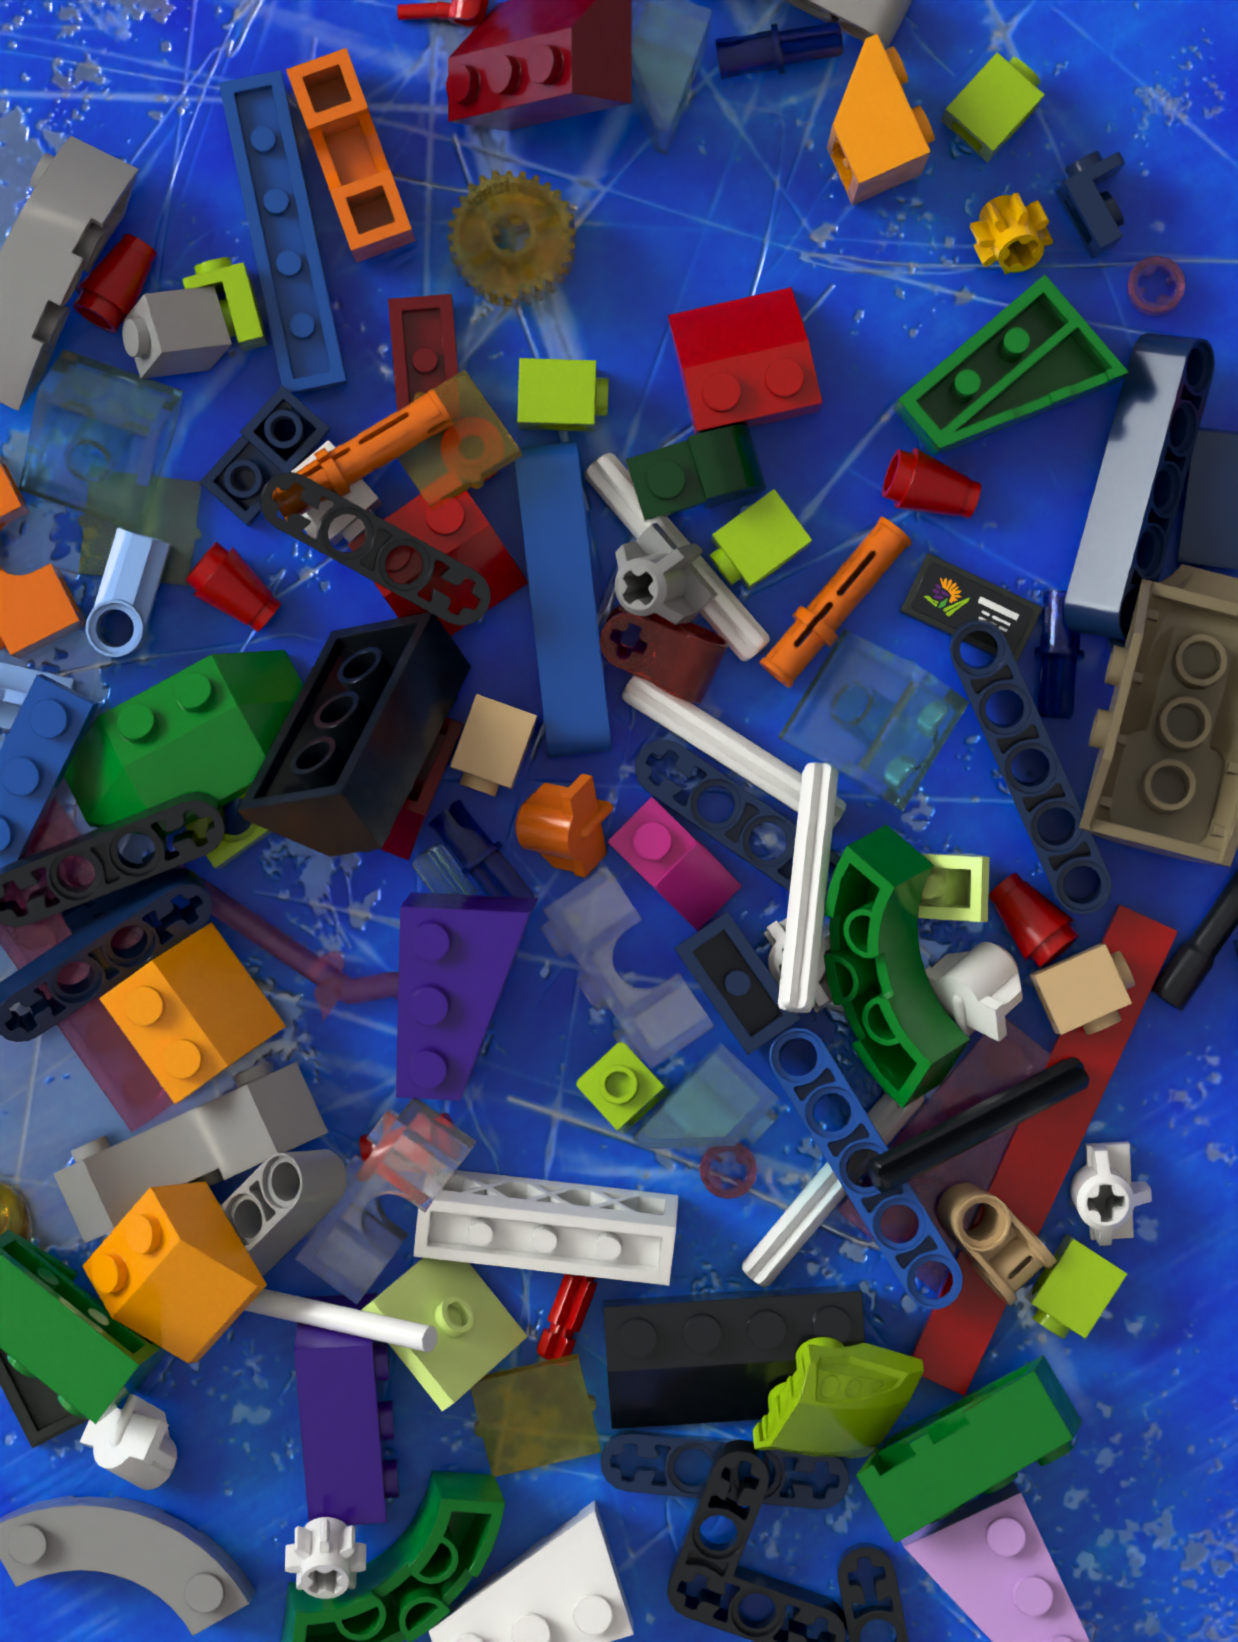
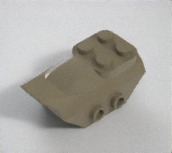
[1079,564,1238,867]

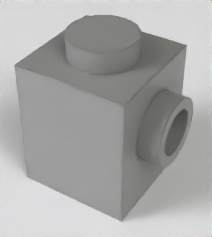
[122,286,232,379]

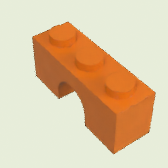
[286,48,415,263]
[0,454,86,659]

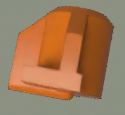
[515,774,613,878]

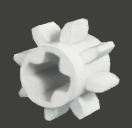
[285,1517,366,1599]

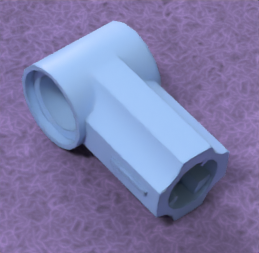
[85,528,172,657]

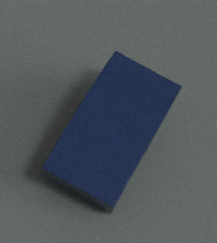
[200,385,331,526]
[1177,427,1238,570]

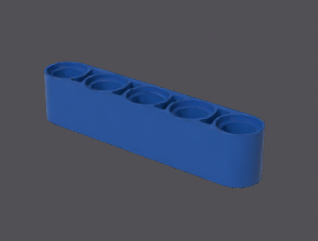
[514,441,612,758]
[769,1028,963,1310]

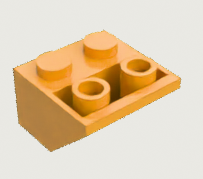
[826,34,935,205]

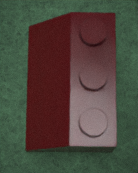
[446,0,632,131]

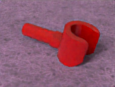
[397,0,489,28]

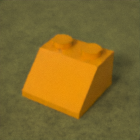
[99,922,287,1104]
[82,1181,267,1364]

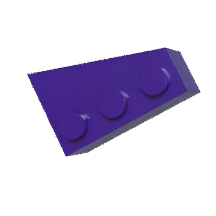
[396,892,538,1101]
[294,1293,400,1525]

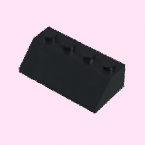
[238,612,471,857]
[603,1284,865,1429]

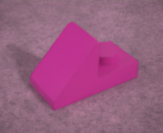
[607,797,742,931]

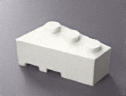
[429,1500,634,1642]

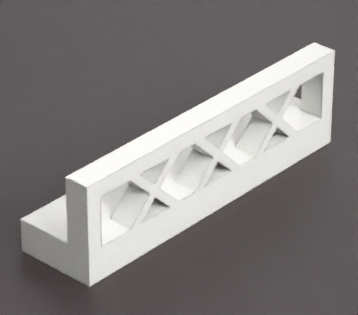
[413,1169,678,1286]

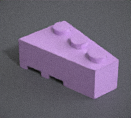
[901,1482,1090,1642]

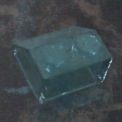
[632,0,713,156]
[19,349,184,532]
[778,629,970,811]
[632,1041,780,1148]

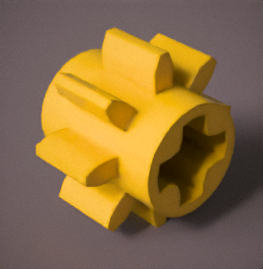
[970,193,1053,274]

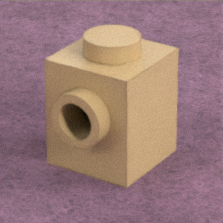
[450,694,538,797]
[1029,944,1135,1035]

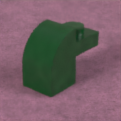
[626,424,767,523]

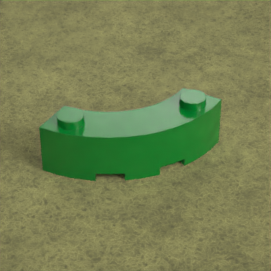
[824,824,970,1108]
[281,1470,505,1642]

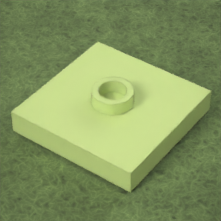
[362,1258,528,1411]

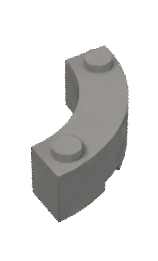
[0,135,139,411]
[53,1061,328,1243]
[0,1496,256,1636]

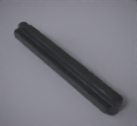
[866,1057,1090,1192]

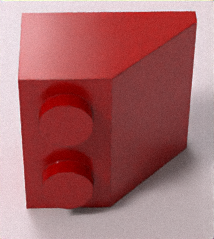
[668,287,823,435]
[347,471,528,636]

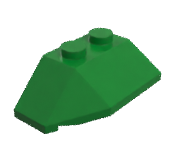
[64,650,304,836]

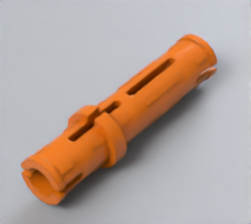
[272,389,454,520]
[759,516,912,688]

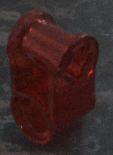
[600,604,729,703]

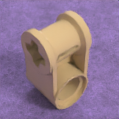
[937,1182,1057,1306]

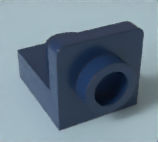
[1056,151,1125,259]

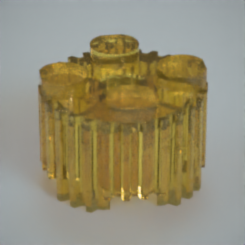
[447,170,577,308]

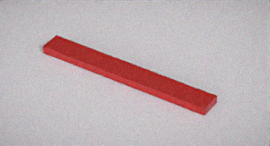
[910,904,1178,1396]

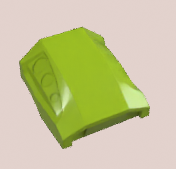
[752,1337,924,1459]

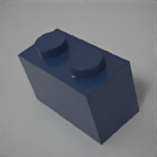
[674,912,801,1055]

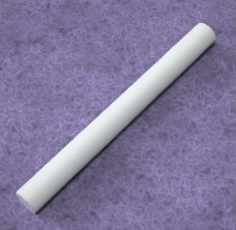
[244,1289,438,1352]

